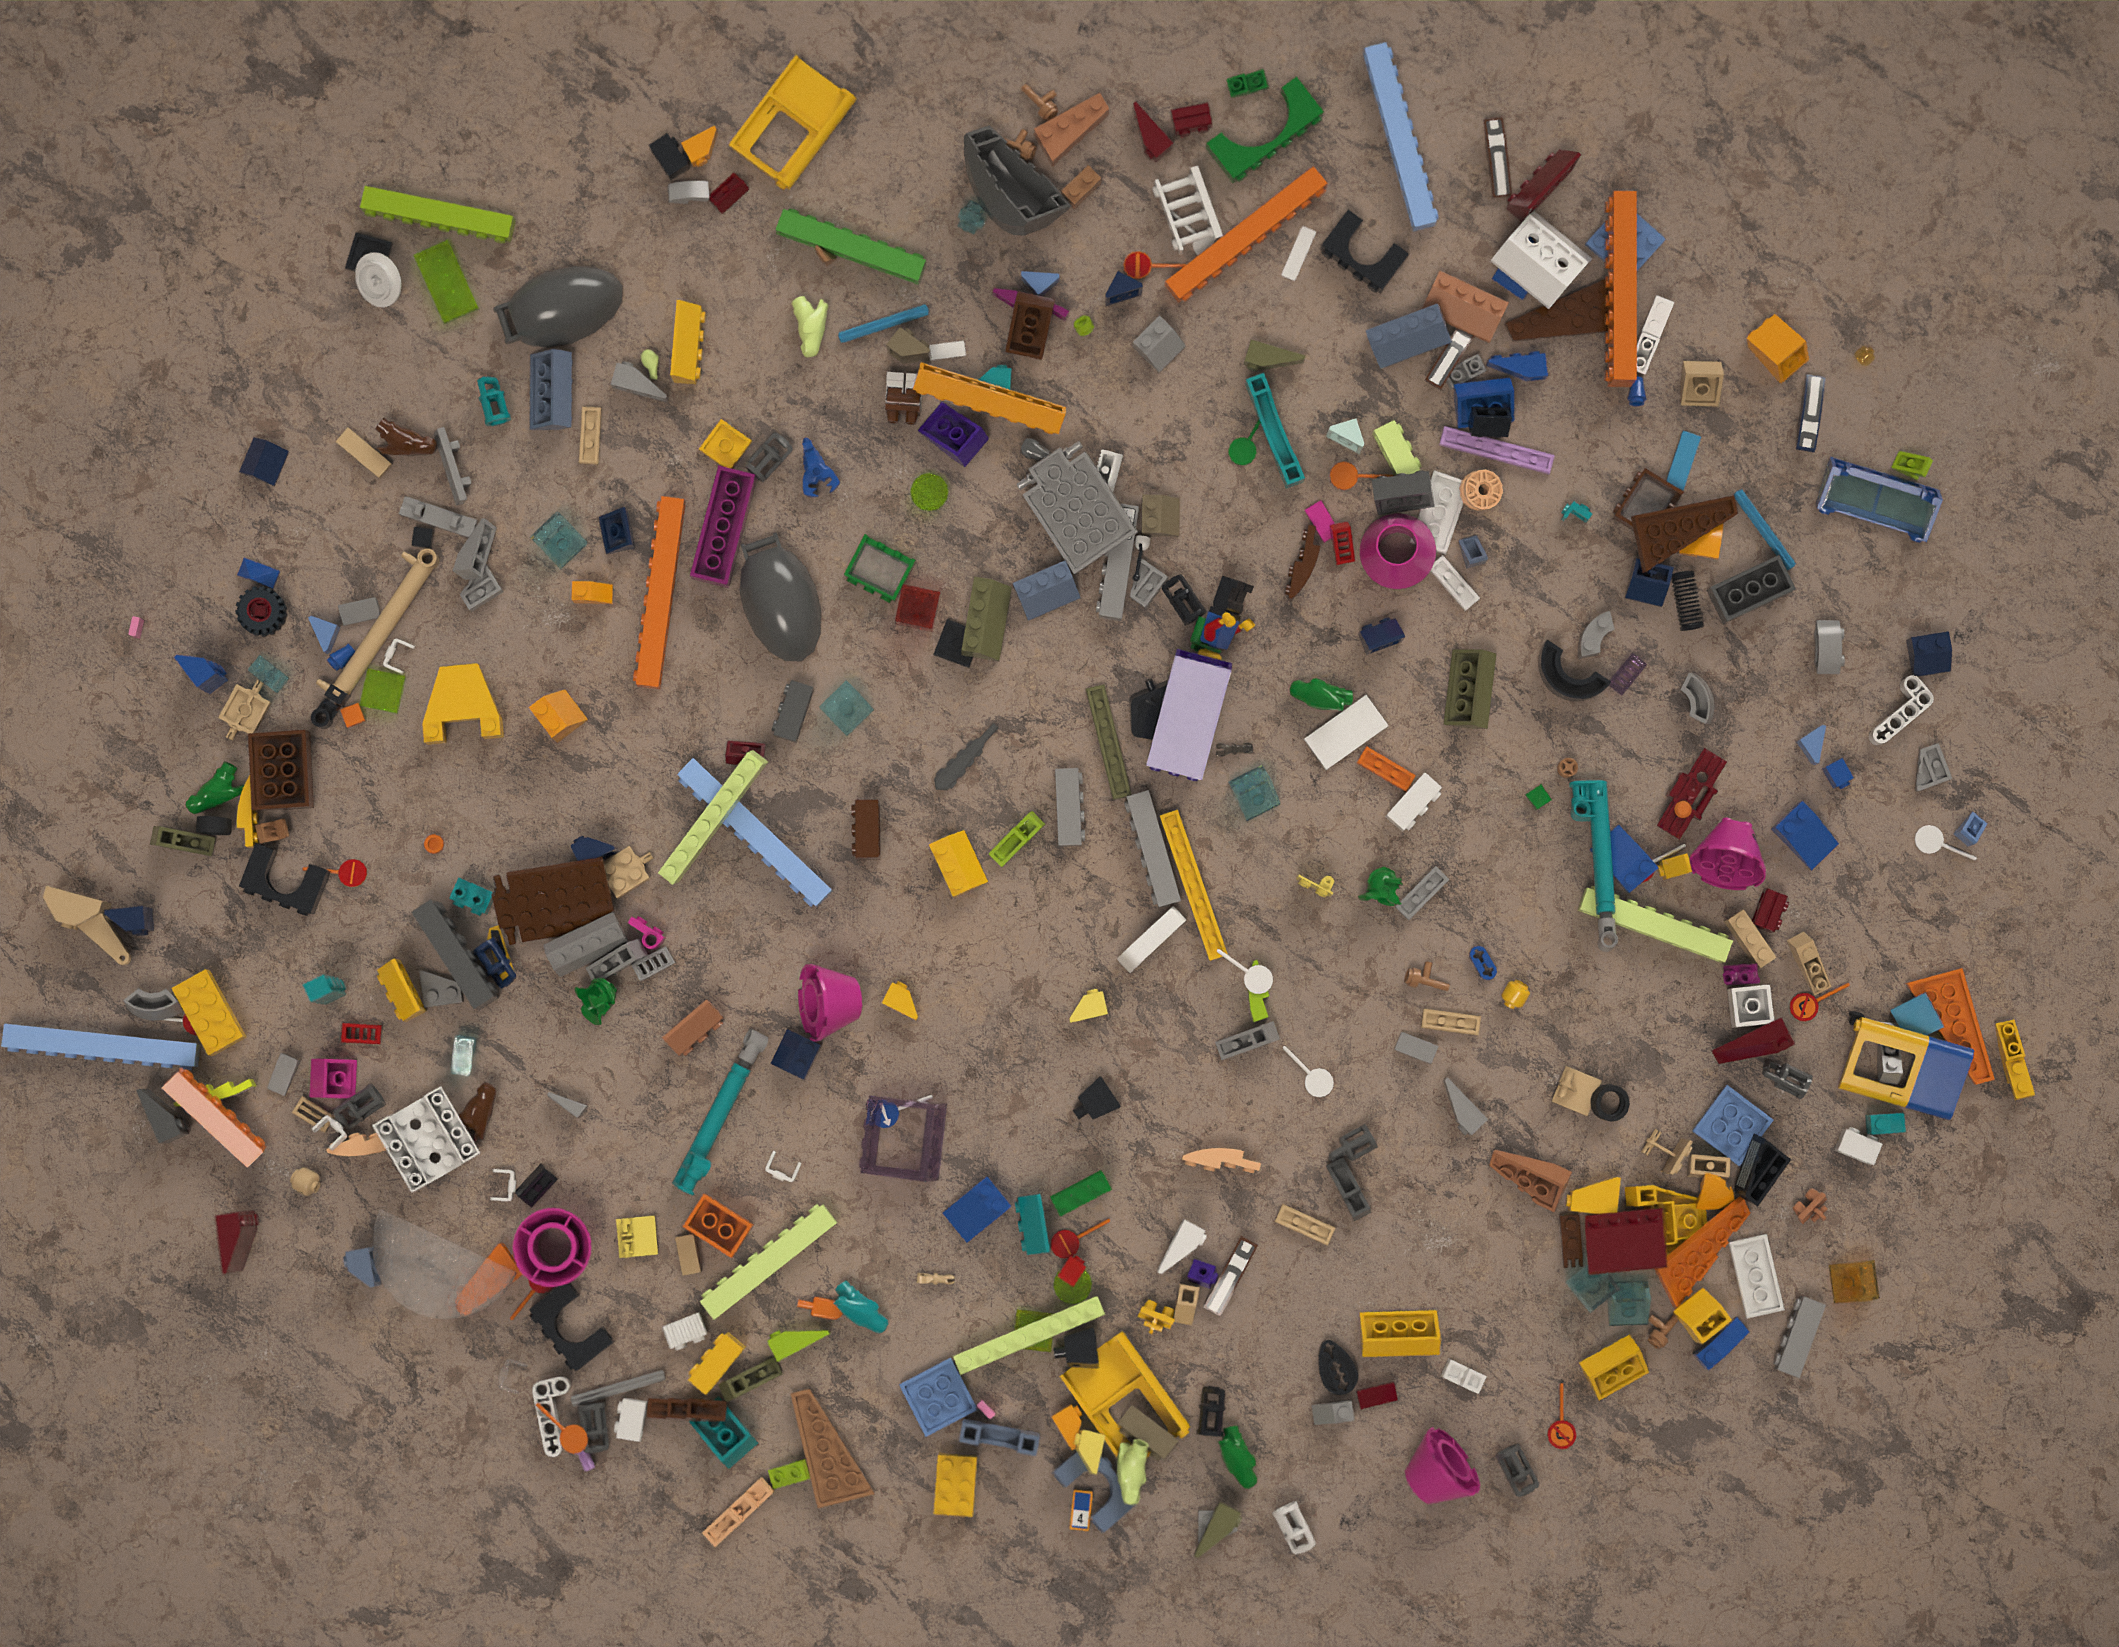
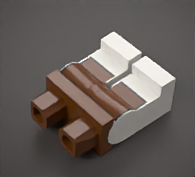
[885,372,922,425]

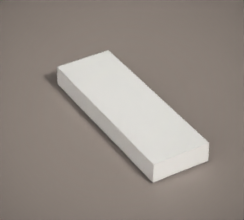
[1430,555,1480,611]

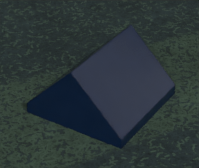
[1105,271,1143,306]
[239,437,289,486]
[599,507,635,554]

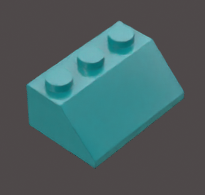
[1015,1193,1050,1255]

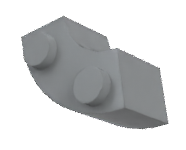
[1578,611,1614,659]
[1814,620,1845,674]
[1681,673,1714,724]
[123,988,183,1021]

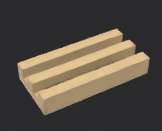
[292,1096,335,1133]

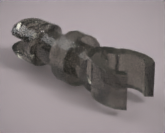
[1216,743,1253,757]

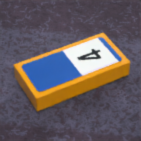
[1070,1489,1093,1531]

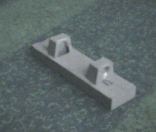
[434,427,471,506]
[399,496,478,538]

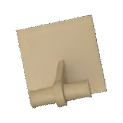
[1551,1066,1602,1116]
[1641,1129,1693,1175]

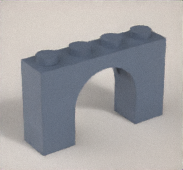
[959,1419,1040,1456]
[1051,1451,1139,1533]

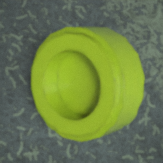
[1073,316,1094,336]

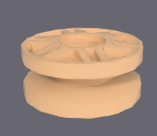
[1459,470,1503,511]

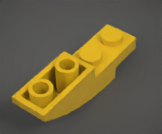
[237,775,259,848]
[1995,1020,2035,1100]

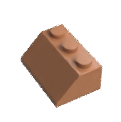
[662,1000,725,1056]

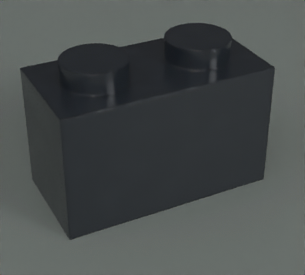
[648,133,690,181]
[1468,407,1512,438]

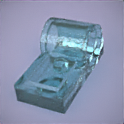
[248,655,290,693]
[451,1035,476,1076]

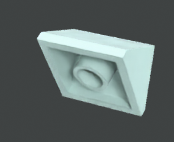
[1326,419,1364,454]

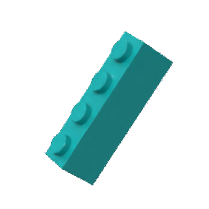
[302,974,347,1005]

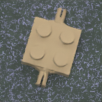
[218,680,271,741]
[604,846,654,899]

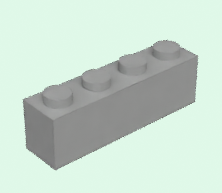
[1055,768,1085,847]
[1773,1296,1826,1378]

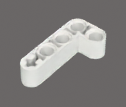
[1869,675,1934,745]
[1117,906,1186,973]
[532,1376,571,1457]

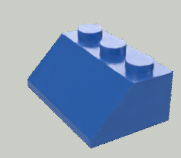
[1454,378,1514,428]
[174,655,228,694]

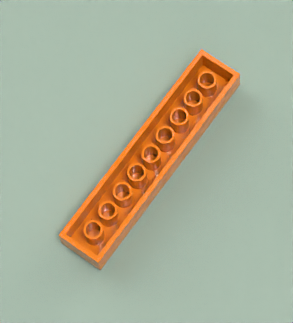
[1605,191,1637,387]

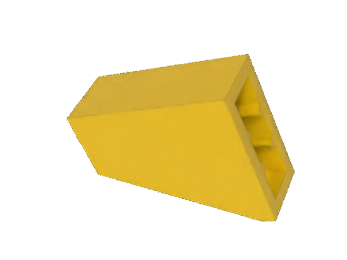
[1565,1177,1621,1214]

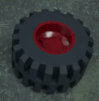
[235,586,287,637]

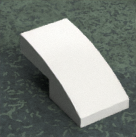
[1441,1358,1487,1394]

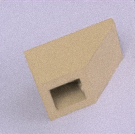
[1173,1283,1199,1325]

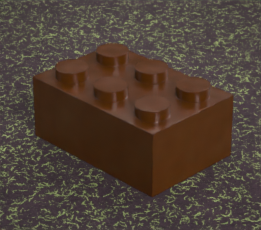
[1005,291,1055,360]
[851,800,880,861]

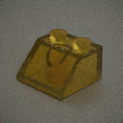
[1829,1260,1880,1303]

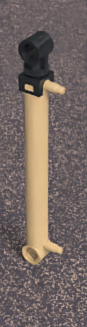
[311,549,439,729]

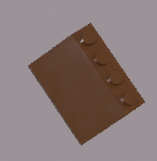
[248,730,314,810]

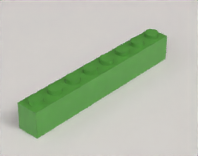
[776,208,926,285]

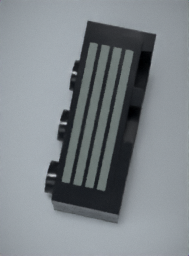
[1733,1133,1791,1207]

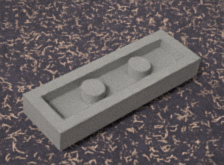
[1395,866,1449,921]

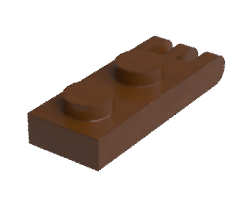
[1559,1215,1583,1268]

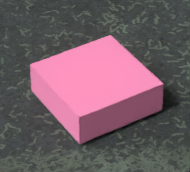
[128,616,144,639]
[977,1399,996,1419]

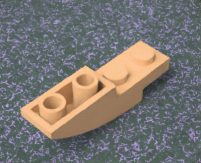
[326,1132,386,1156]
[1182,1148,1261,1174]

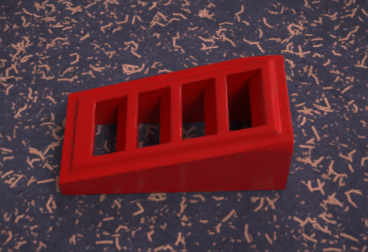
[1330,522,1355,565]
[340,1023,382,1045]

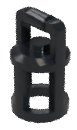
[1162,574,1207,626]
[1196,1386,1226,1437]

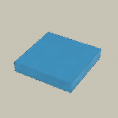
[1890,992,1944,1035]

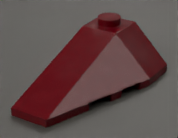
[1712,1017,1795,1064]

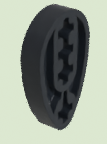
[1318,1340,1358,1395]

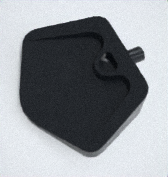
[1129,678,1168,740]

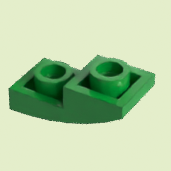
[1226,69,1269,98]

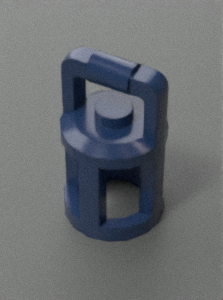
[473,937,517,989]

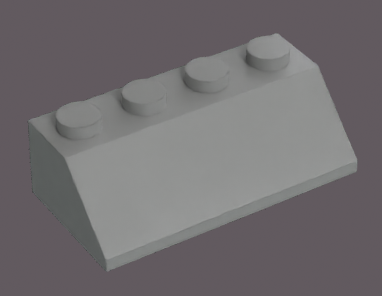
[543,912,629,977]

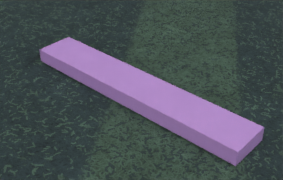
[1439,426,1555,474]

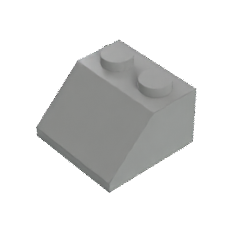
[1132,315,1186,373]

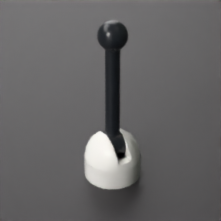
[1132,535,1151,581]

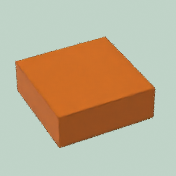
[340,703,366,728]

